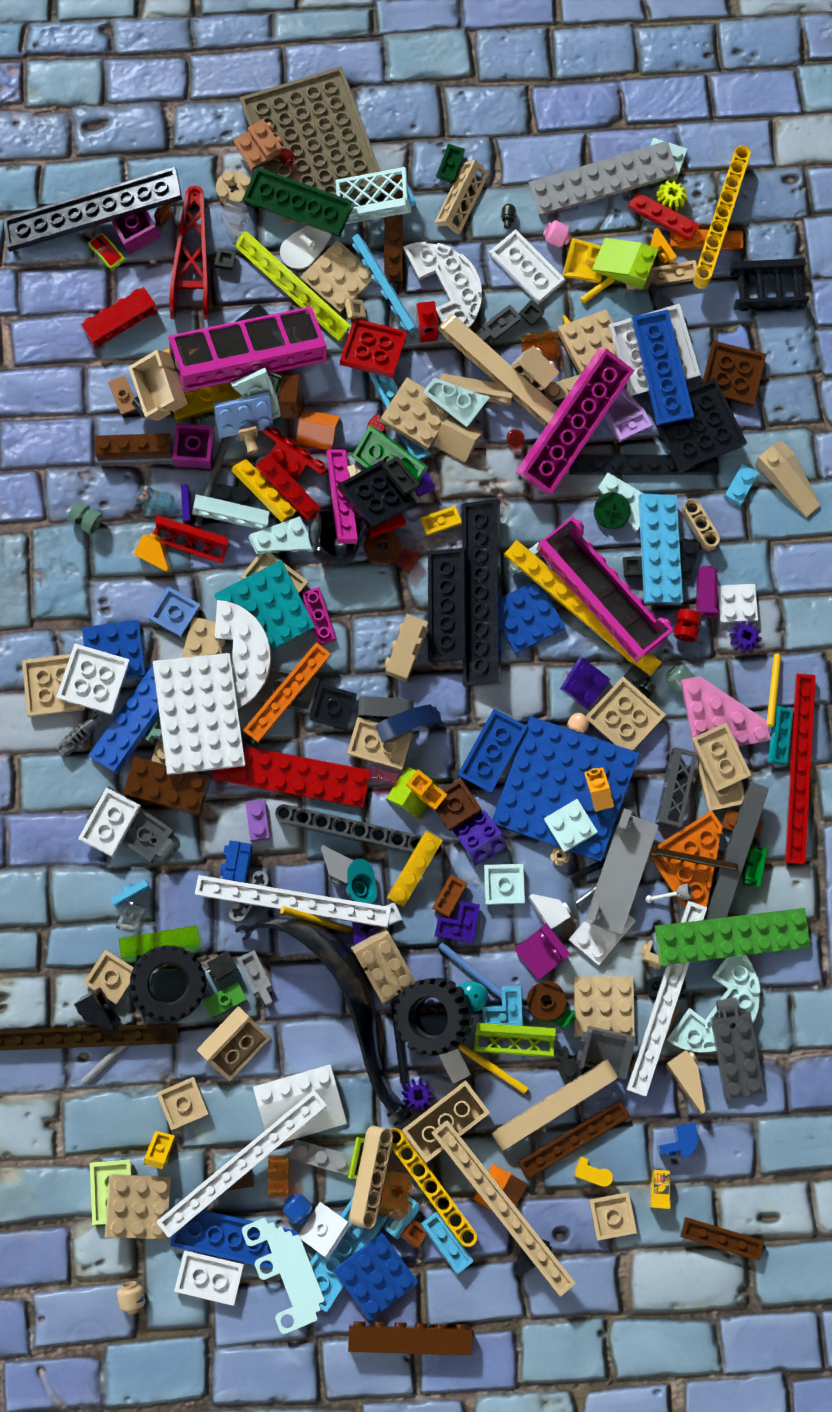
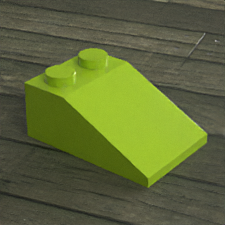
[592,238,659,290]

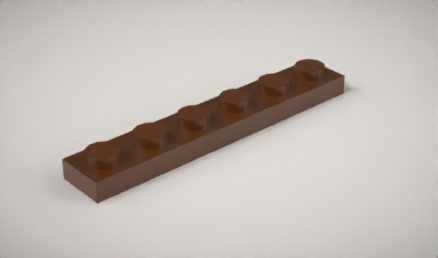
[384,174,403,283]

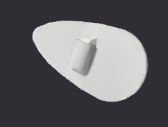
[280,225,332,270]

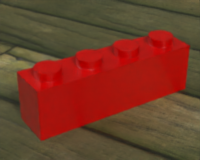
[81,287,158,349]

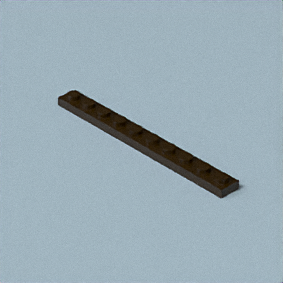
[0,1023,178,1051]

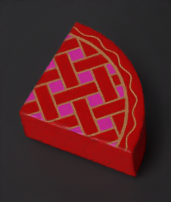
[367,413,385,433]

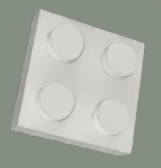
[717,584,758,624]

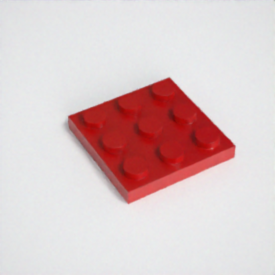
[339,318,408,378]

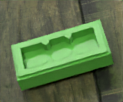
[203,982,247,1018]

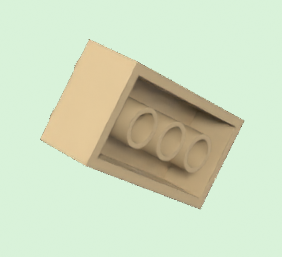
[401,1080,490,1163]

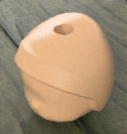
[567,713,589,734]

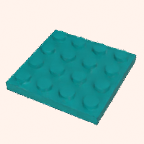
[214,560,316,650]

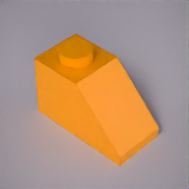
[134,533,172,572]

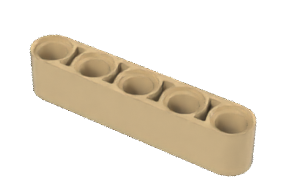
[349,1126,393,1229]

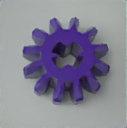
[729,621,762,654]
[401,1078,435,1113]

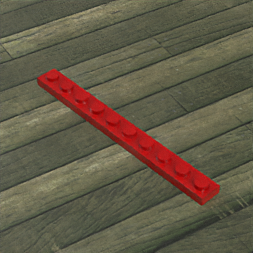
[784,673,816,865]

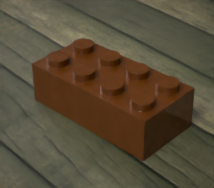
[123,757,211,817]

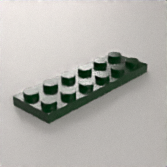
[242,167,355,237]

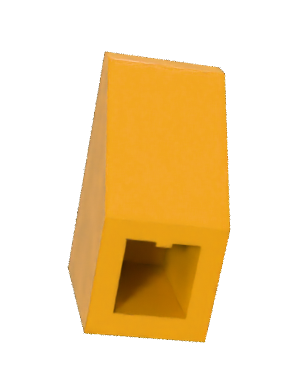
[584,767,614,812]

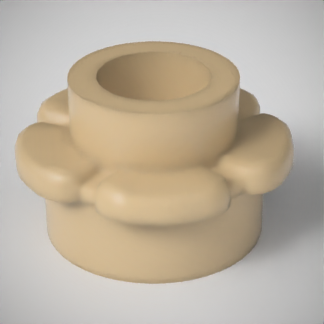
[550,847,570,866]

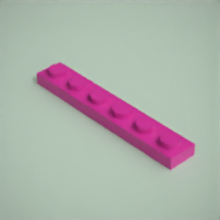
[326,449,358,544]

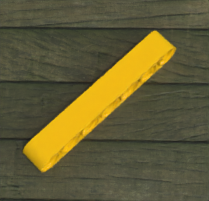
[390,1128,477,1247]

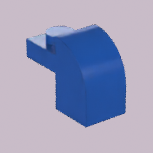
[657,1122,698,1158]

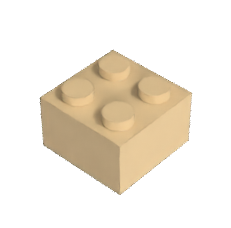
[511,346,560,391]

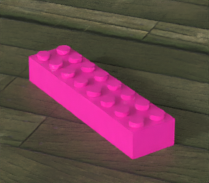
[516,348,635,495]

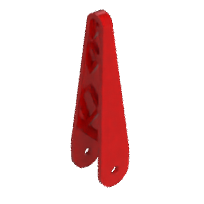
[169,186,210,320]

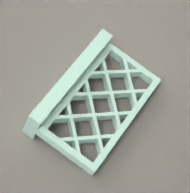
[336,167,411,224]

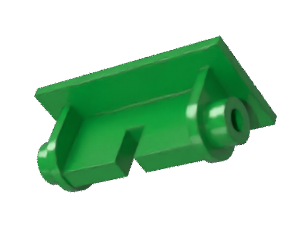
[742,845,768,887]

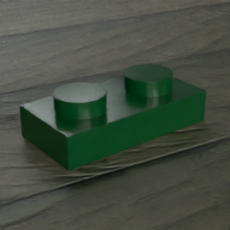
[436,144,465,183]

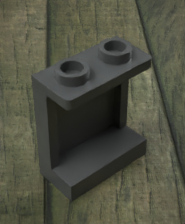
[576,1026,635,1080]

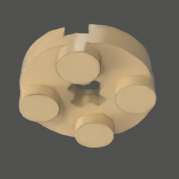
[216,171,250,208]

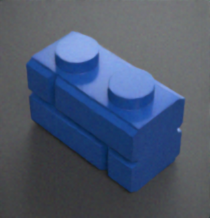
[220,840,253,883]

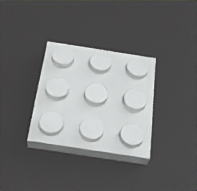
[56,644,130,715]

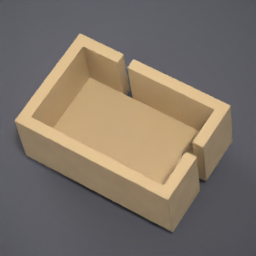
[128,350,187,421]
[351,928,416,1004]

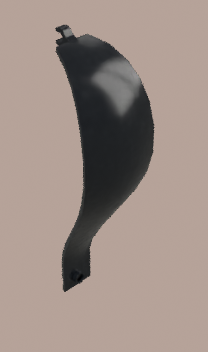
[235,915,413,1126]

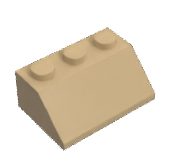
[197,1006,271,1082]

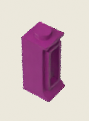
[696,566,720,617]

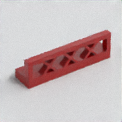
[153,515,230,564]

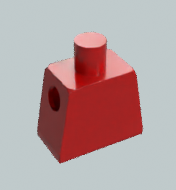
[416,301,438,343]

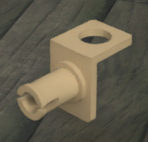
[238,426,259,455]

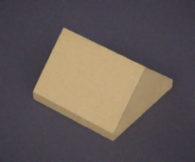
[433,415,484,463]

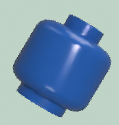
[283,1193,313,1225]

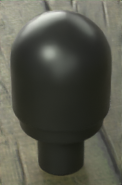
[501,203,516,229]

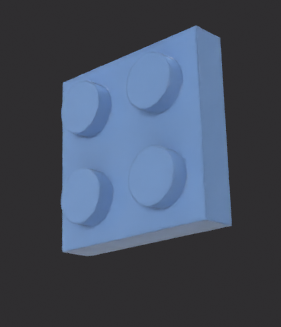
[148,586,201,638]

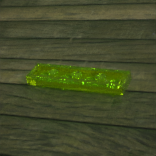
[118,925,200,959]

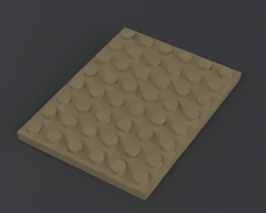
[239,66,384,226]

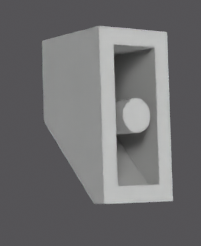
[321,845,353,886]

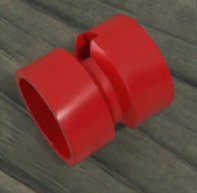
[673,609,703,642]

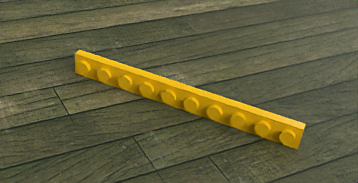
[504,540,662,678]

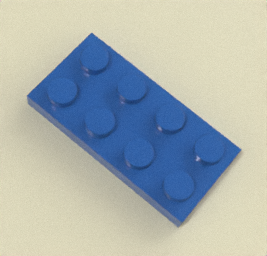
[457,709,528,794]

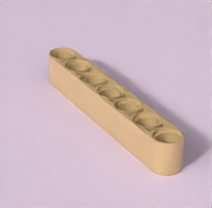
[491,1059,618,1151]

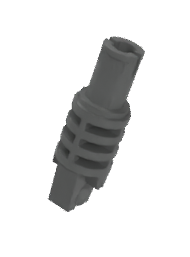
[56,712,104,757]

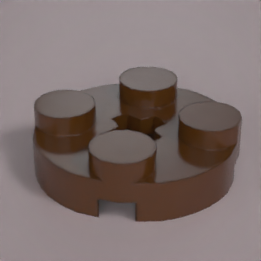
[364,530,401,566]
[527,981,566,1021]

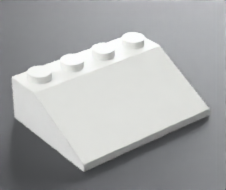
[253,1064,347,1142]

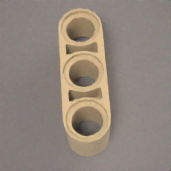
[681,499,720,552]

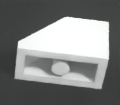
[528,894,571,930]

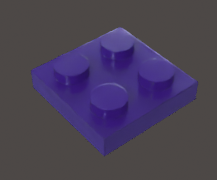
[560,657,610,711]

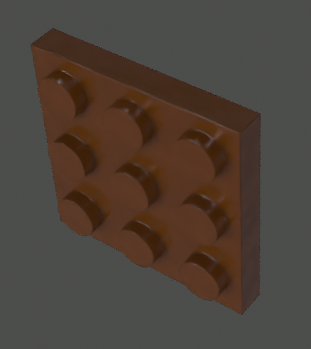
[702,340,767,407]

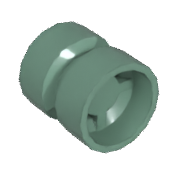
[67,500,103,535]

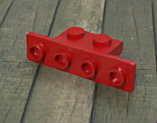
[263,427,328,479]

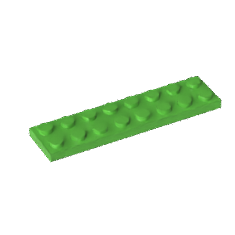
[655,908,810,966]

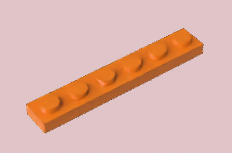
[243,642,331,743]

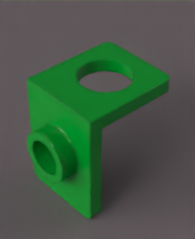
[551,1008,576,1029]

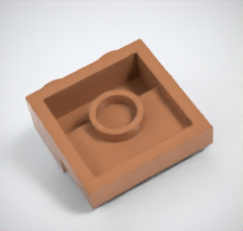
[233,119,284,171]

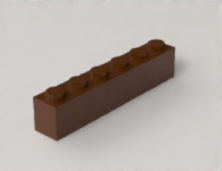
[348,1321,472,1356]

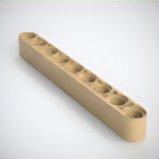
[438,314,558,427]

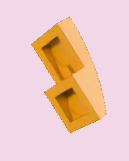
[406,770,447,811]

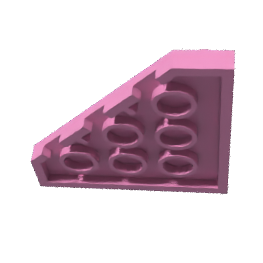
[680,676,770,755]

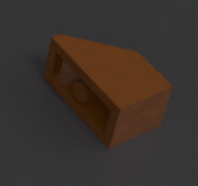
[278,374,305,419]

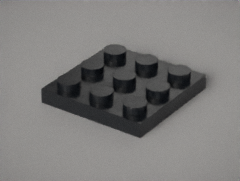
[337,460,416,530]

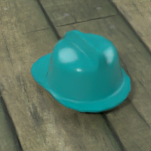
[346,859,377,904]

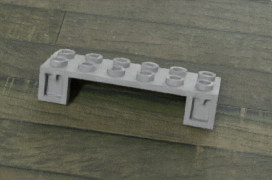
[584,808,658,935]

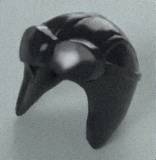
[308,509,367,566]

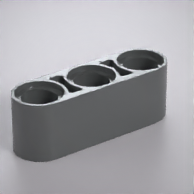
[358,696,414,720]

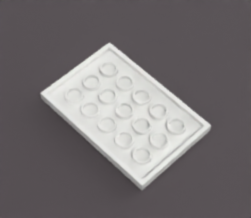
[153,653,245,775]

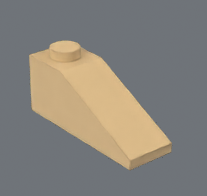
[665,1050,706,1114]

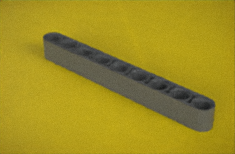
[703,781,769,920]
[275,804,444,859]

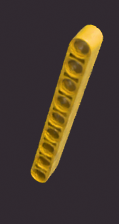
[693,145,751,289]

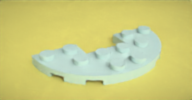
[666,955,760,1053]

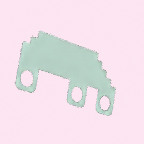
[242,1218,324,1334]

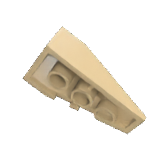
[755,441,820,518]

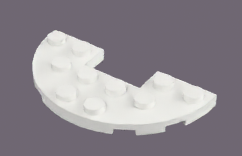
[403,242,482,328]
[215,600,271,709]

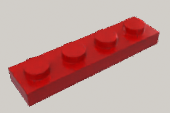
[628,192,699,241]
[255,454,321,521]

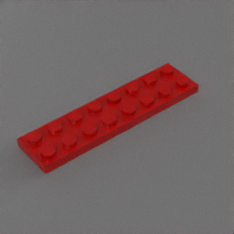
[211,746,371,809]

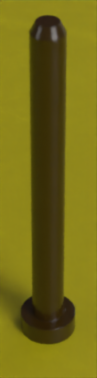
[651,844,738,871]

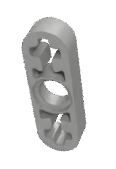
[229,871,269,922]

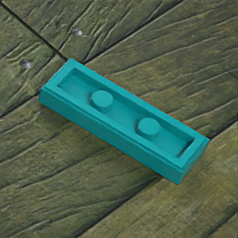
[768,706,794,766]

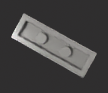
[289,1139,353,1175]

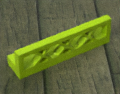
[474,1023,556,1057]

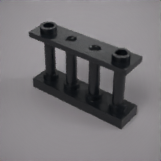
[730,258,809,311]

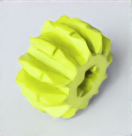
[656,180,687,211]

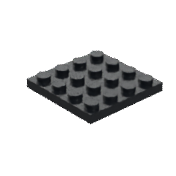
[647,378,747,473]

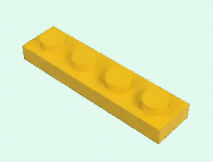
[231,459,297,522]
[387,830,443,907]

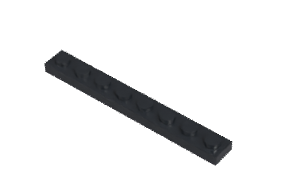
[569,455,719,475]

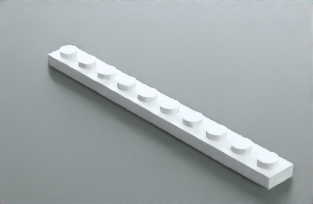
[195,875,391,928]
[626,901,707,1097]
[156,1090,328,1238]

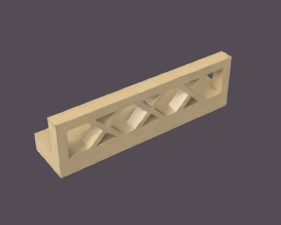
[434,160,489,234]
[440,373,512,405]

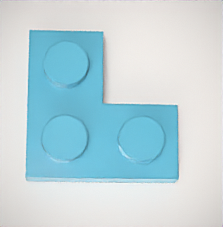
[483,986,524,1026]

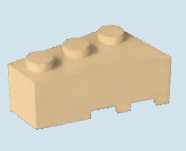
[384,614,428,683]

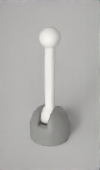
[645,883,693,903]

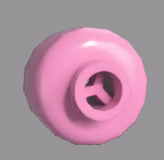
[543,220,572,248]

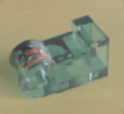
[136,485,174,514]

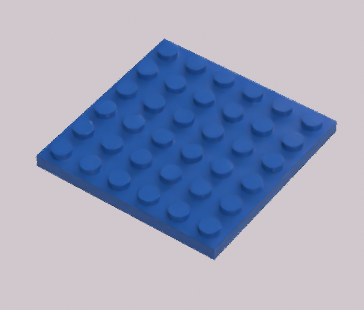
[492,716,640,862]

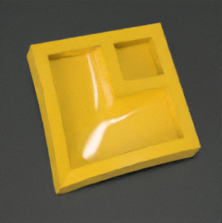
[562,238,602,284]

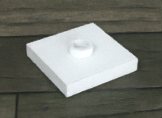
[299,1202,351,1259]

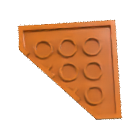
[649,810,723,910]

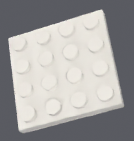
[608,304,701,396]

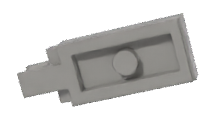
[237,950,273,1006]

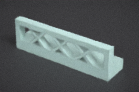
[192,494,270,530]

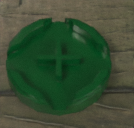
[594,492,631,529]

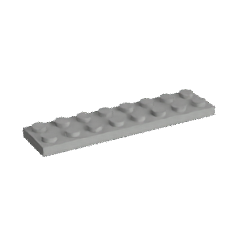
[529,141,678,217]

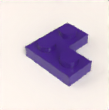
[434,901,480,944]

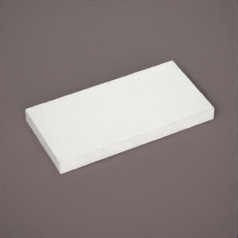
[489,229,565,305]

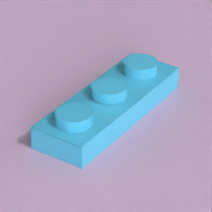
[420,1211,473,1274]

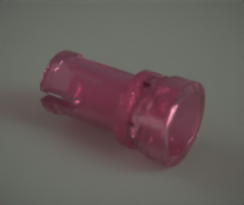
[369,766,398,785]

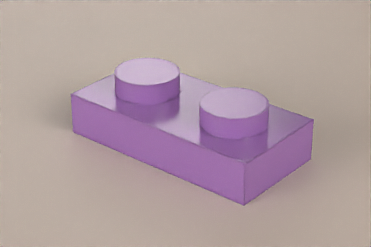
[245,800,270,841]

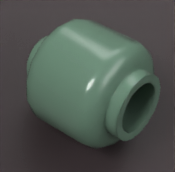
[666,664,695,693]

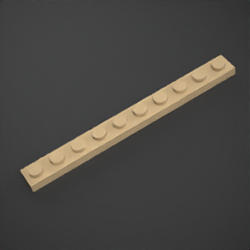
[431,1120,576,1297]

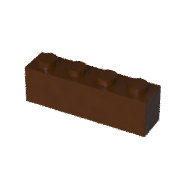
[95,433,173,461]

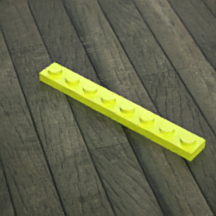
[235,231,351,341]

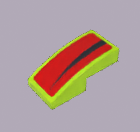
[88,232,126,271]

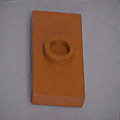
[432,874,468,918]

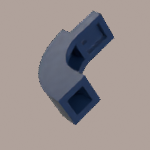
[375,704,443,743]

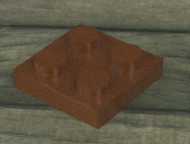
[435,778,482,832]

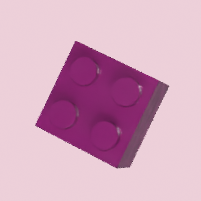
[111,211,161,254]
[172,424,215,469]

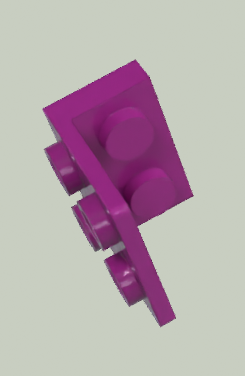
[515,923,571,980]

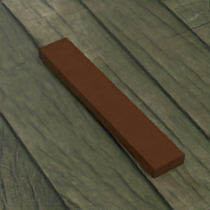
[518,1100,630,1180]

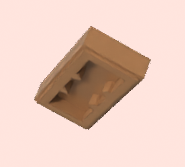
[108,375,137,416]

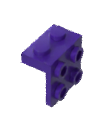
[452,810,508,866]

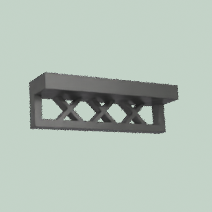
[655,747,697,828]

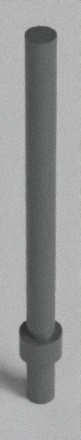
[193,436,231,529]

